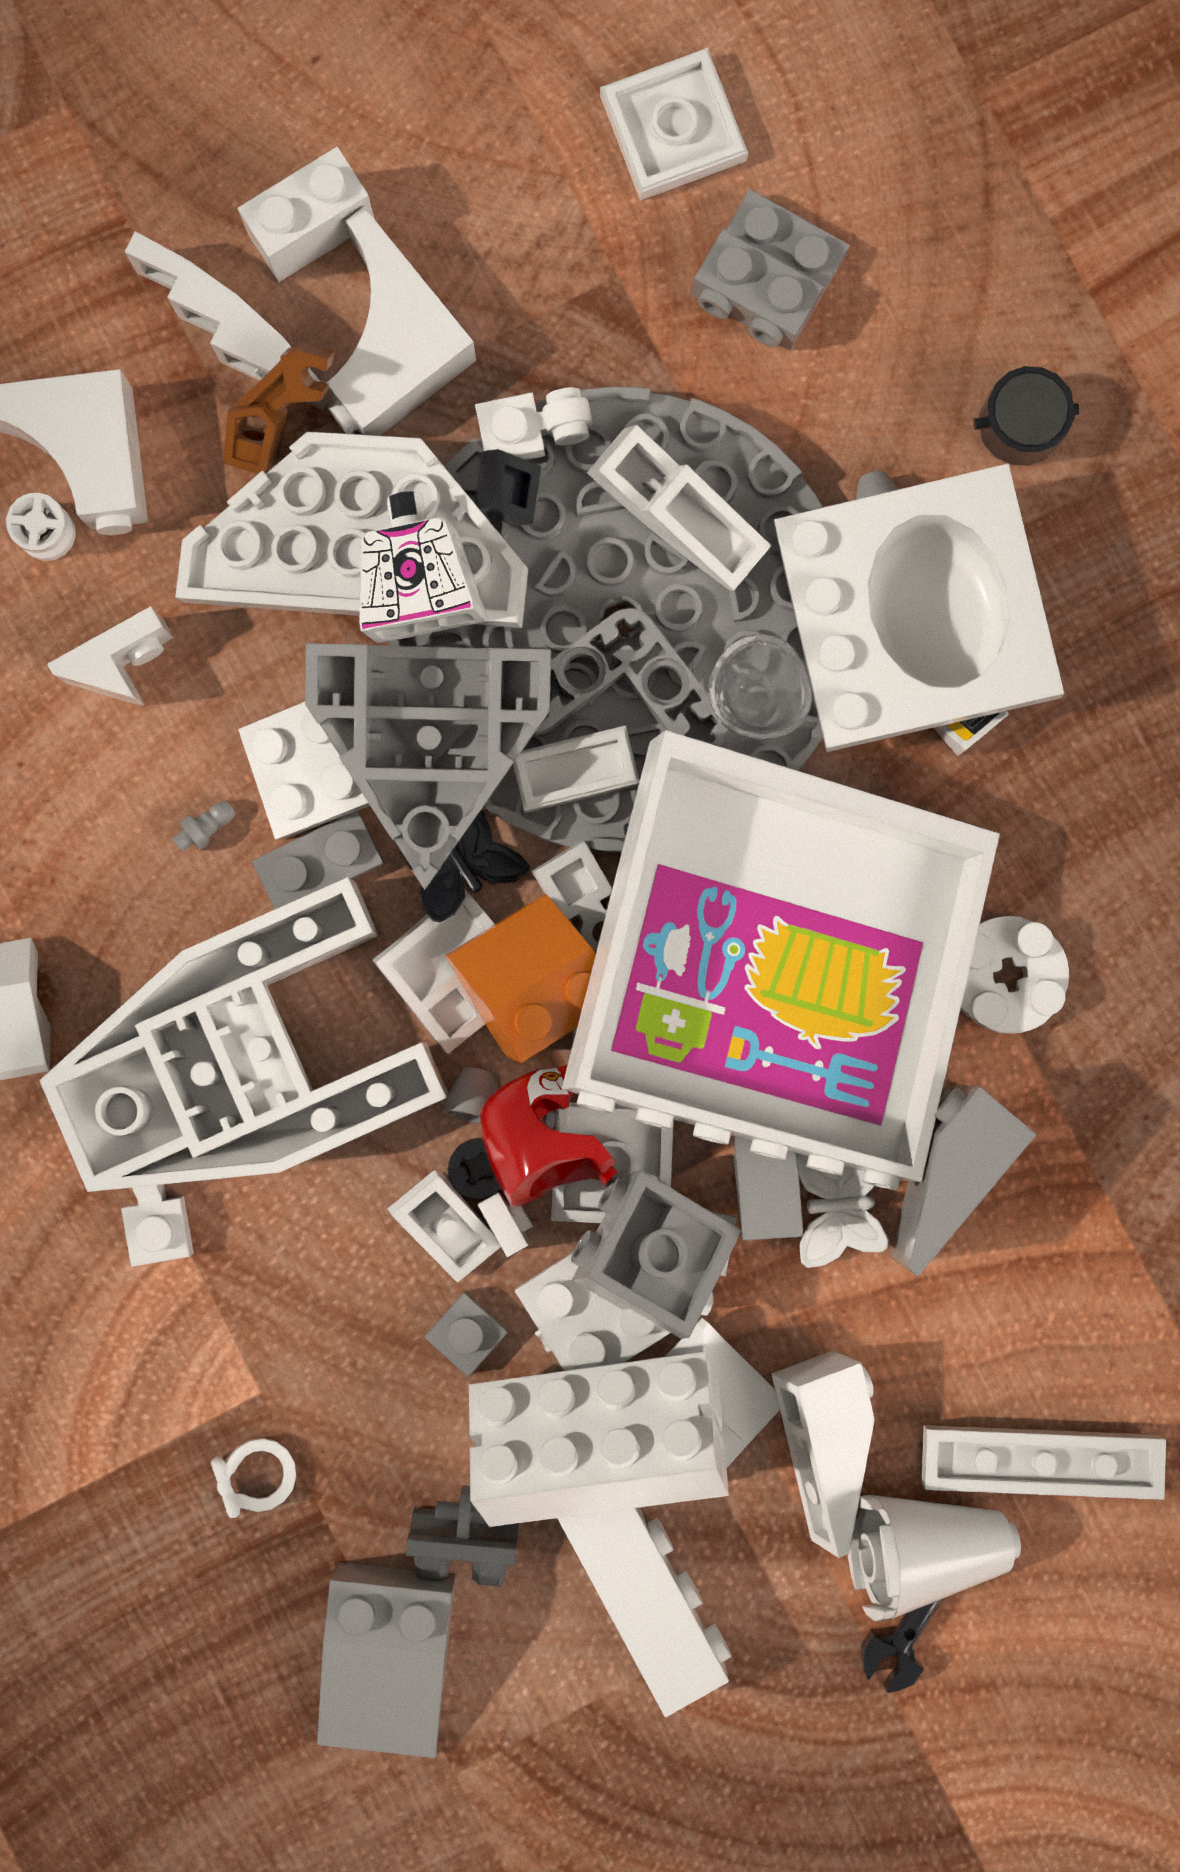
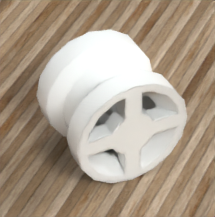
[6,493,76,561]

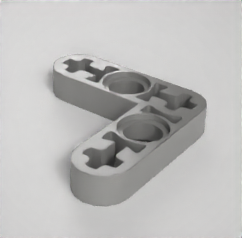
[533,608,728,747]

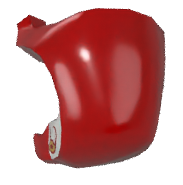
[480,1065,618,1207]

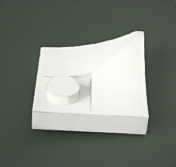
[372,888,495,1054]
[665,1318,780,1468]

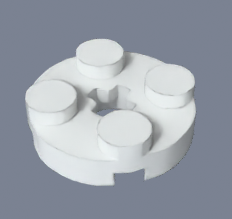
[960,916,1069,1034]

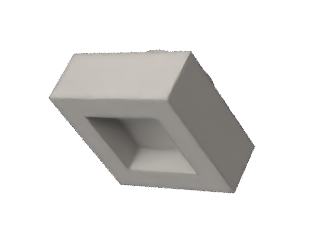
[424,1290,509,1377]

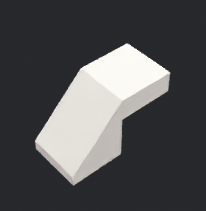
[0,938,51,1080]

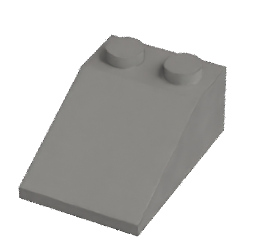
[890,1084,1037,1277]
[317,1562,456,1758]

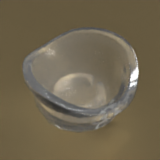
[708,634,812,740]

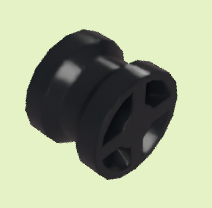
[448,1137,500,1199]

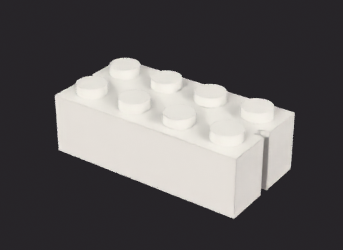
[469,1351,729,1527]

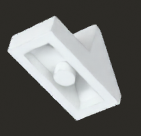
[47,606,174,706]
[388,1170,501,1283]

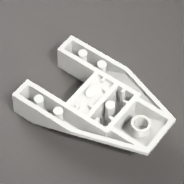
[39,877,449,1192]

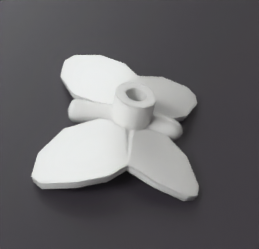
[796,1153,889,1268]

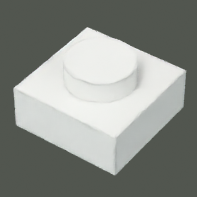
[478,1189,533,1257]

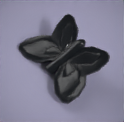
[400,809,530,923]

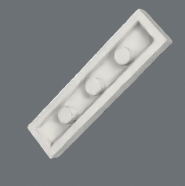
[921,1425,1166,1500]

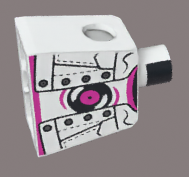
[359,491,487,643]

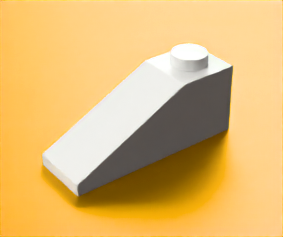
[771,1350,875,1558]

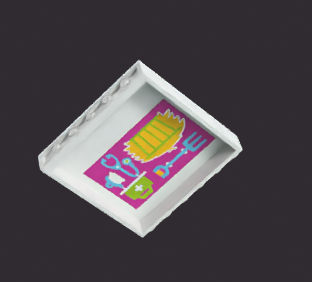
[562,730,1000,1190]

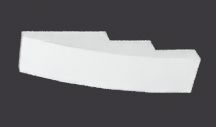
[125,231,328,411]

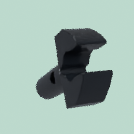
[861,1598,944,1693]

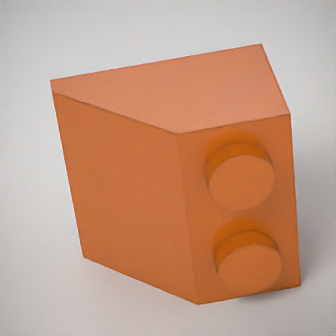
[445,894,596,1063]

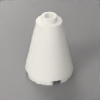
[847,1495,1021,1621]

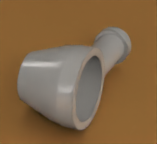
[442,1067,556,1130]

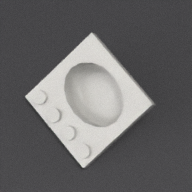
[774,463,1064,752]

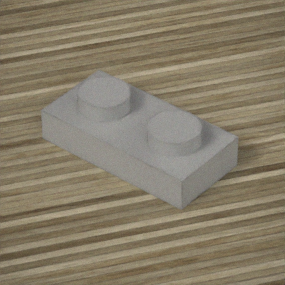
[252,811,385,909]

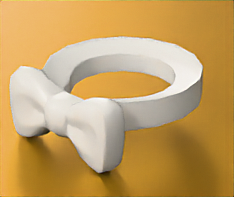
[211,1438,296,1518]

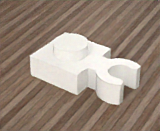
[532,841,612,952]

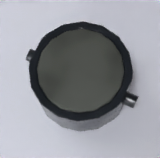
[973,366,1079,466]

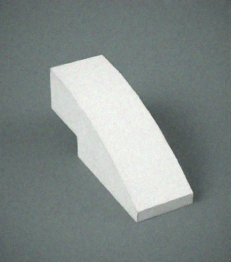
[587,425,771,591]

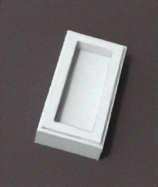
[513,725,640,813]

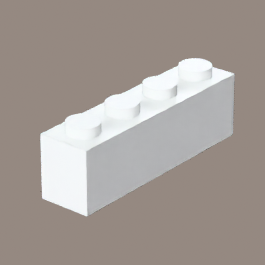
[557,1507,732,1718]

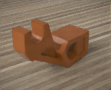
[223,343,335,474]

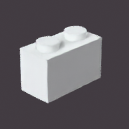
[237,147,375,283]

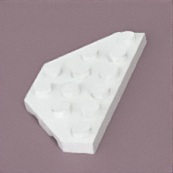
[175,432,528,628]

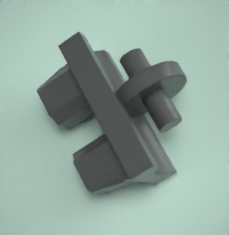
[406,1485,519,1587]

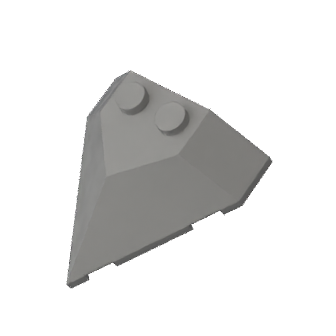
[305,643,551,890]

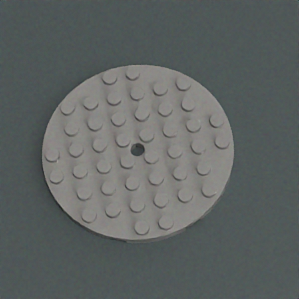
[388,387,823,853]

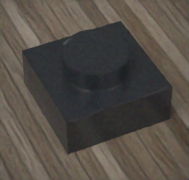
[475,449,541,526]

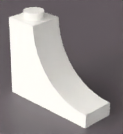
[327,206,476,436]
[0,369,148,535]

